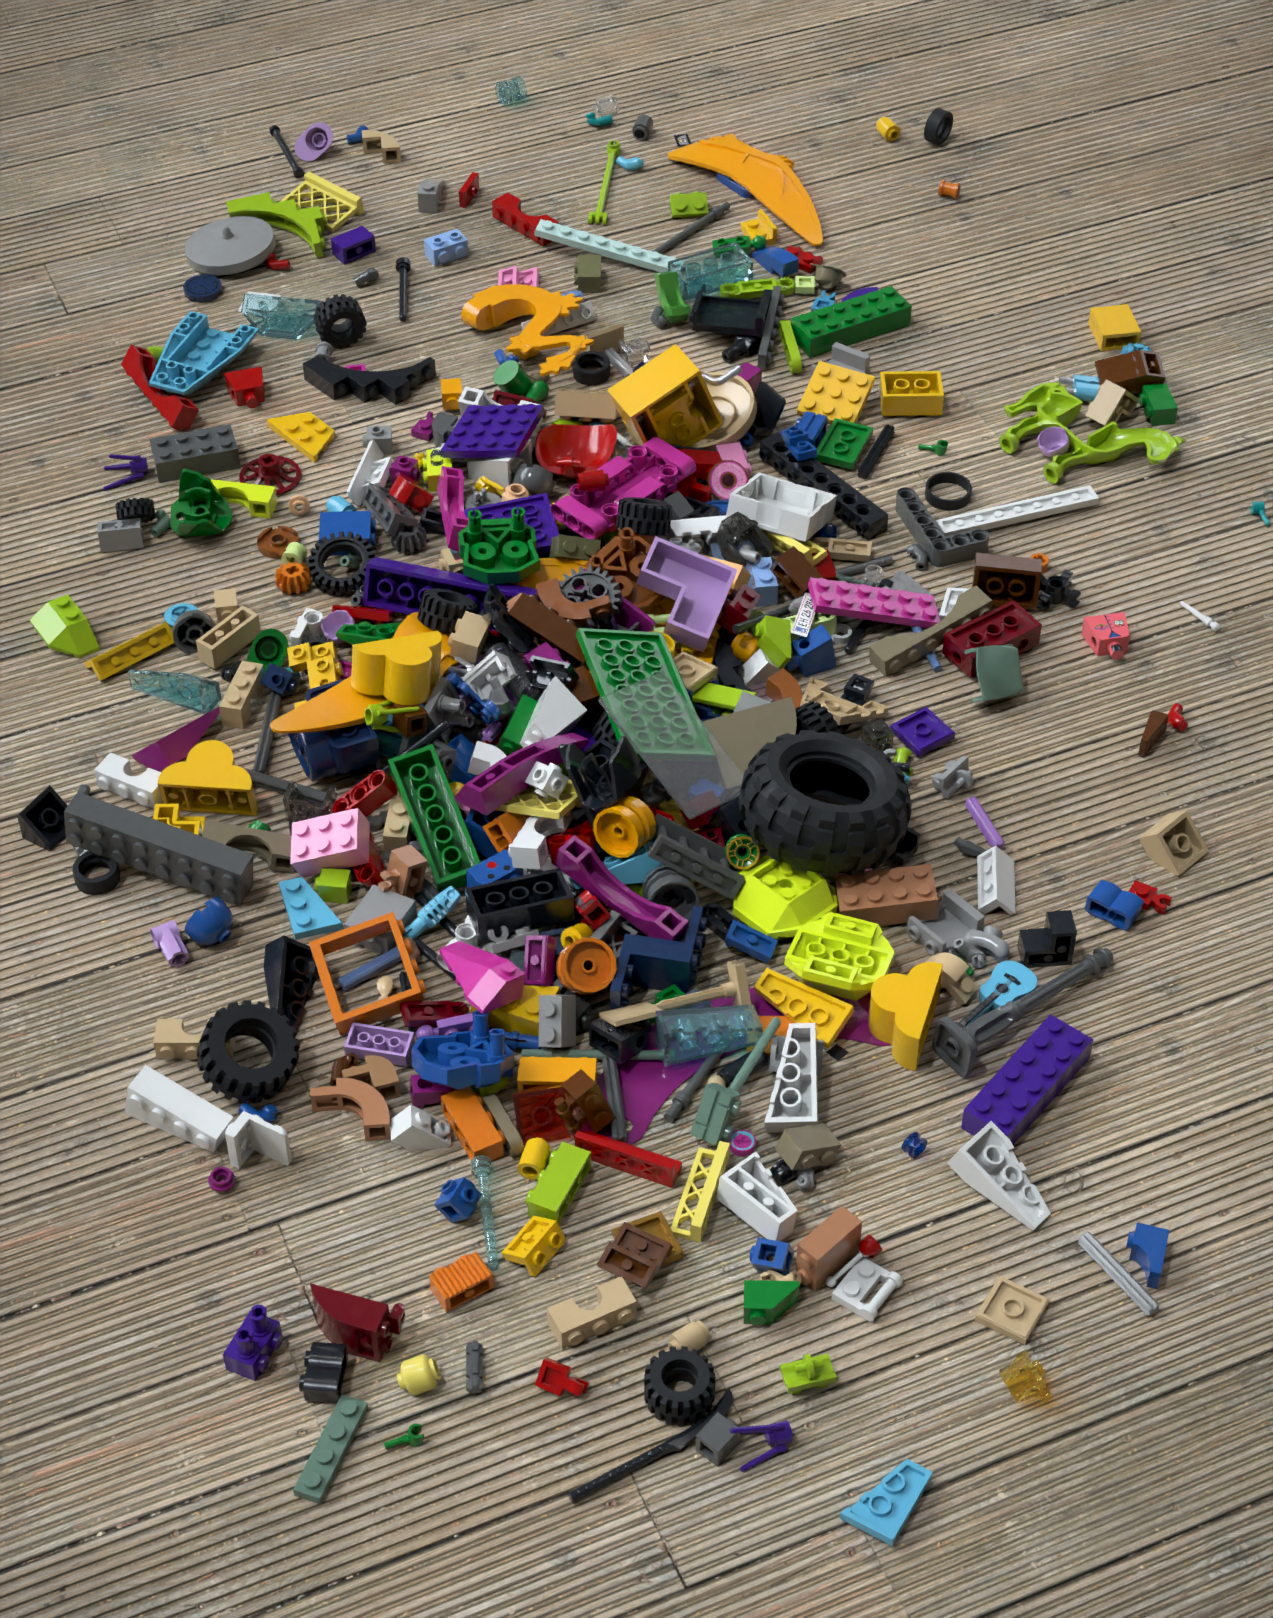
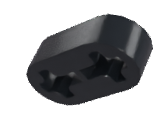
[703,903,739,940]

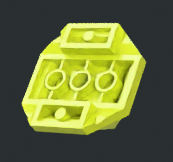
[733,855,838,939]
[784,912,895,1001]

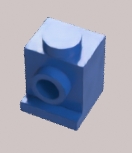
[750,1237,794,1275]

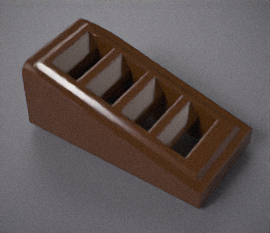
[1138,710,1169,758]

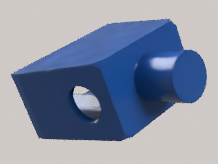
[785,625,836,677]

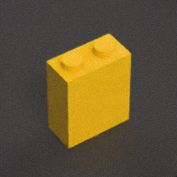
[1088,304,1141,351]

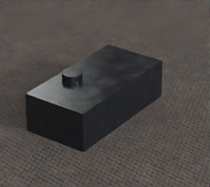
[465,868,575,941]

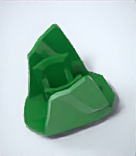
[170,469,233,537]

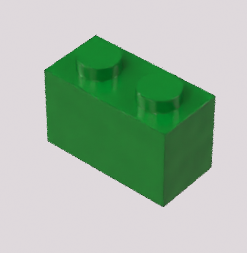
[1139,383,1178,426]

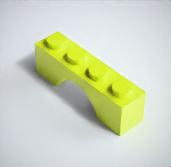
[210,479,277,519]

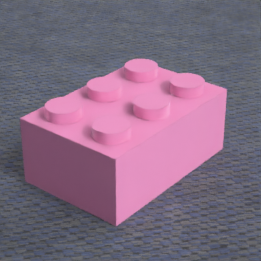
[290,808,370,878]

